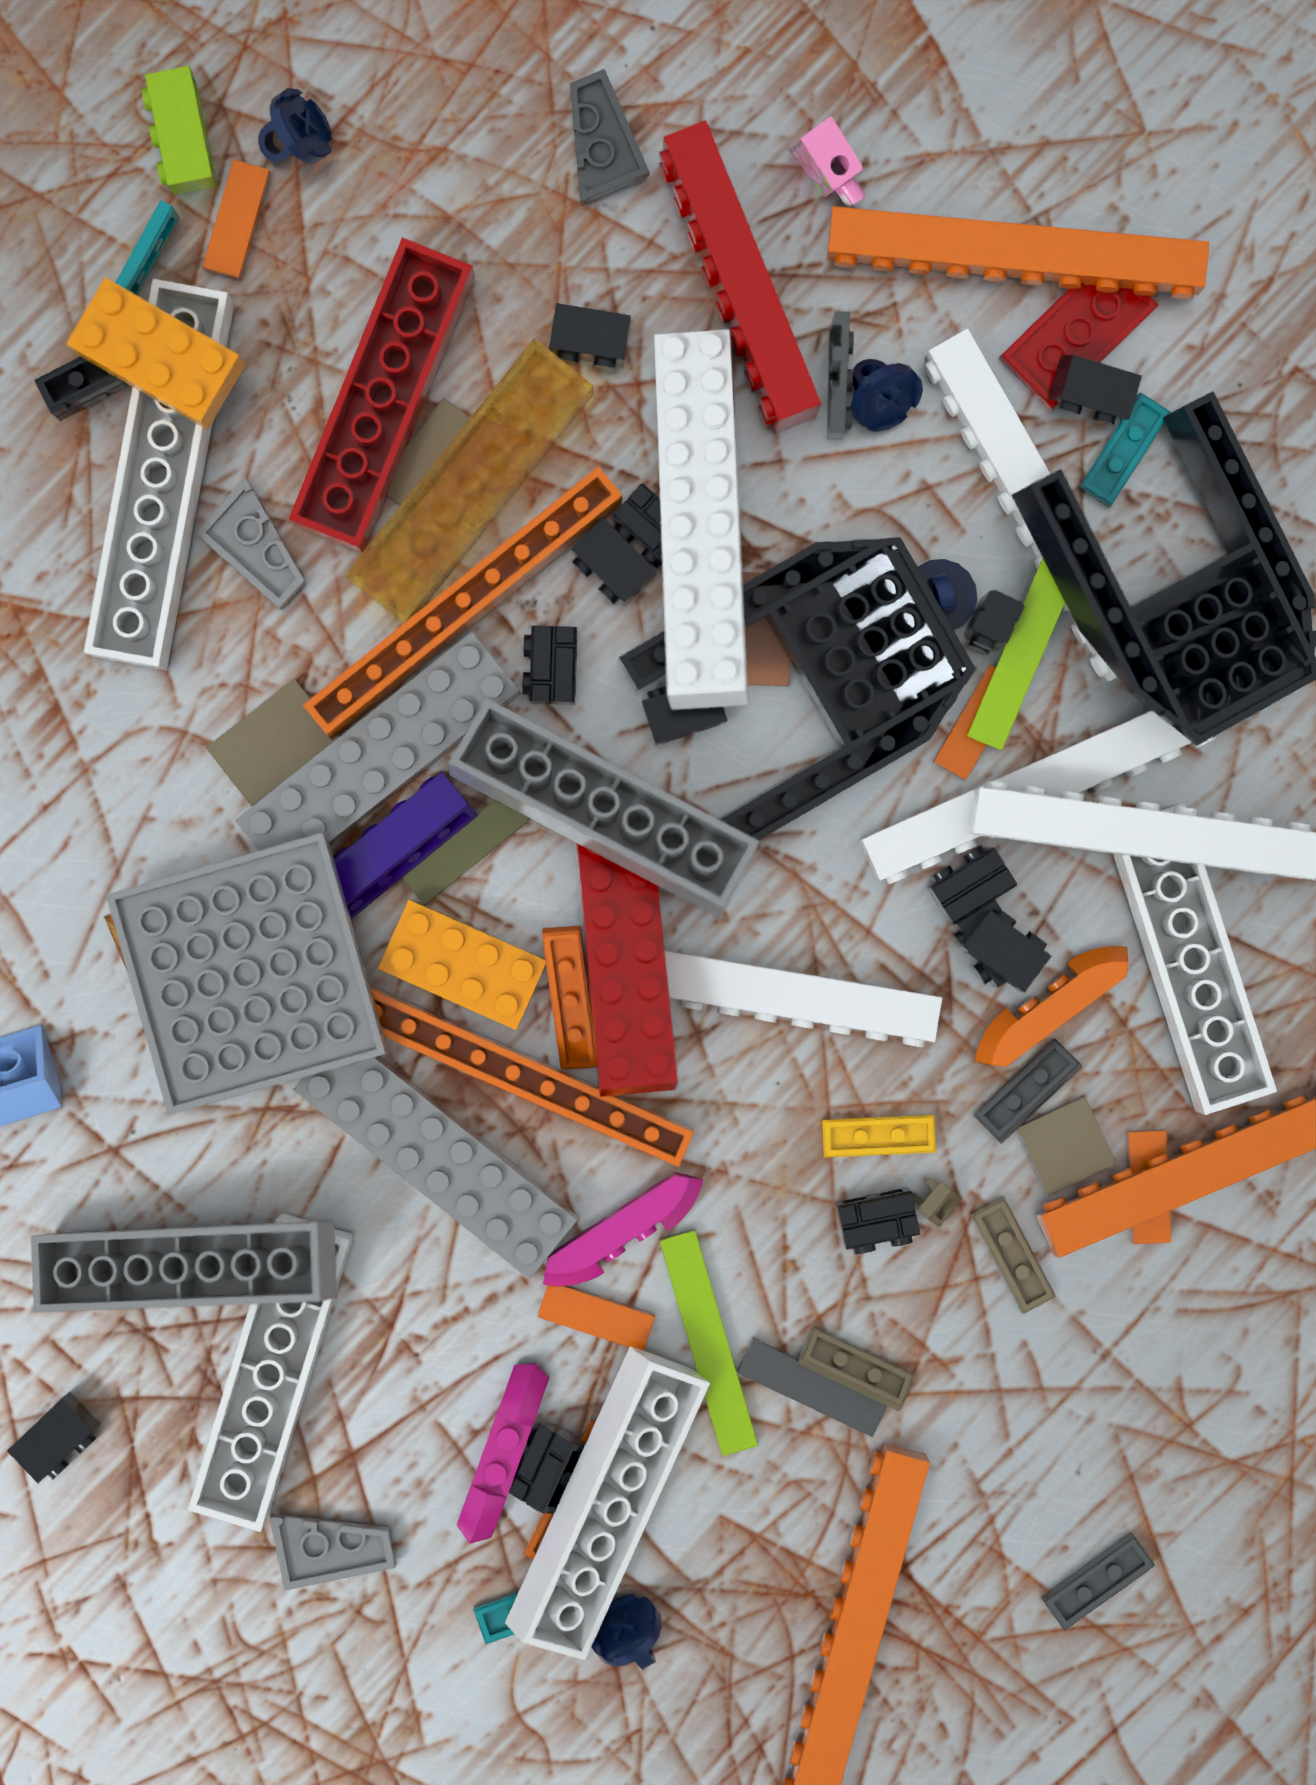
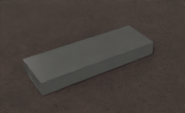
[974,1039,1082,1144]
[1041,1532,1156,1631]

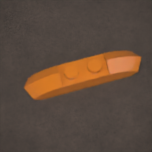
[974,946,1129,1067]

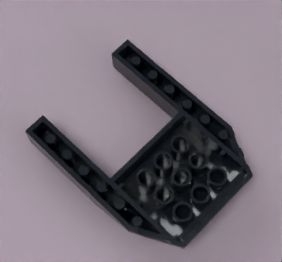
[1011,391,1316,745]
[617,537,976,841]

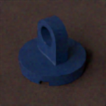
[258,88,332,164]
[851,359,923,432]
[918,559,977,631]
[591,1595,662,1670]

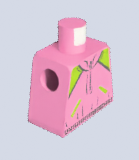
[789,116,866,208]

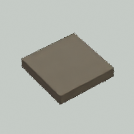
[1017,1096,1117,1196]

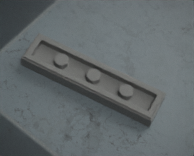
[737,1337,887,1437]

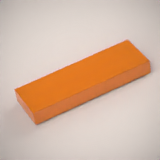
[203,159,271,281]
[933,665,996,781]
[1126,1129,1171,1244]
[537,1285,656,1351]

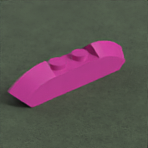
[543,1172,703,1286]
[456,1363,549,1544]

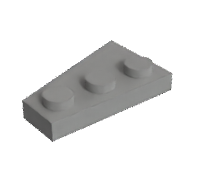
[195,477,306,610]
[270,1513,396,1591]

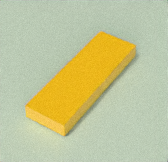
[822,1114,936,1158]

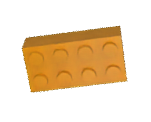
[66,277,246,430]
[378,899,546,1030]

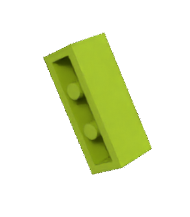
[142,66,218,196]

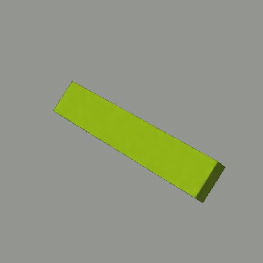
[967,558,1065,751]
[659,1229,758,1456]

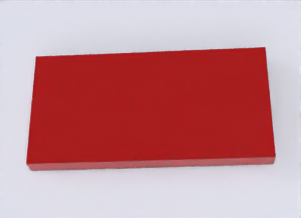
[999,283,1159,411]

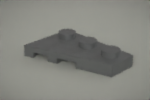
[570,69,649,205]
[827,311,854,440]

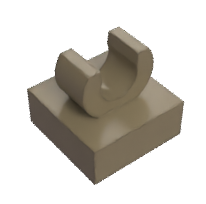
[913,1178,963,1227]

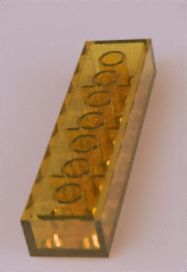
[344,339,594,624]

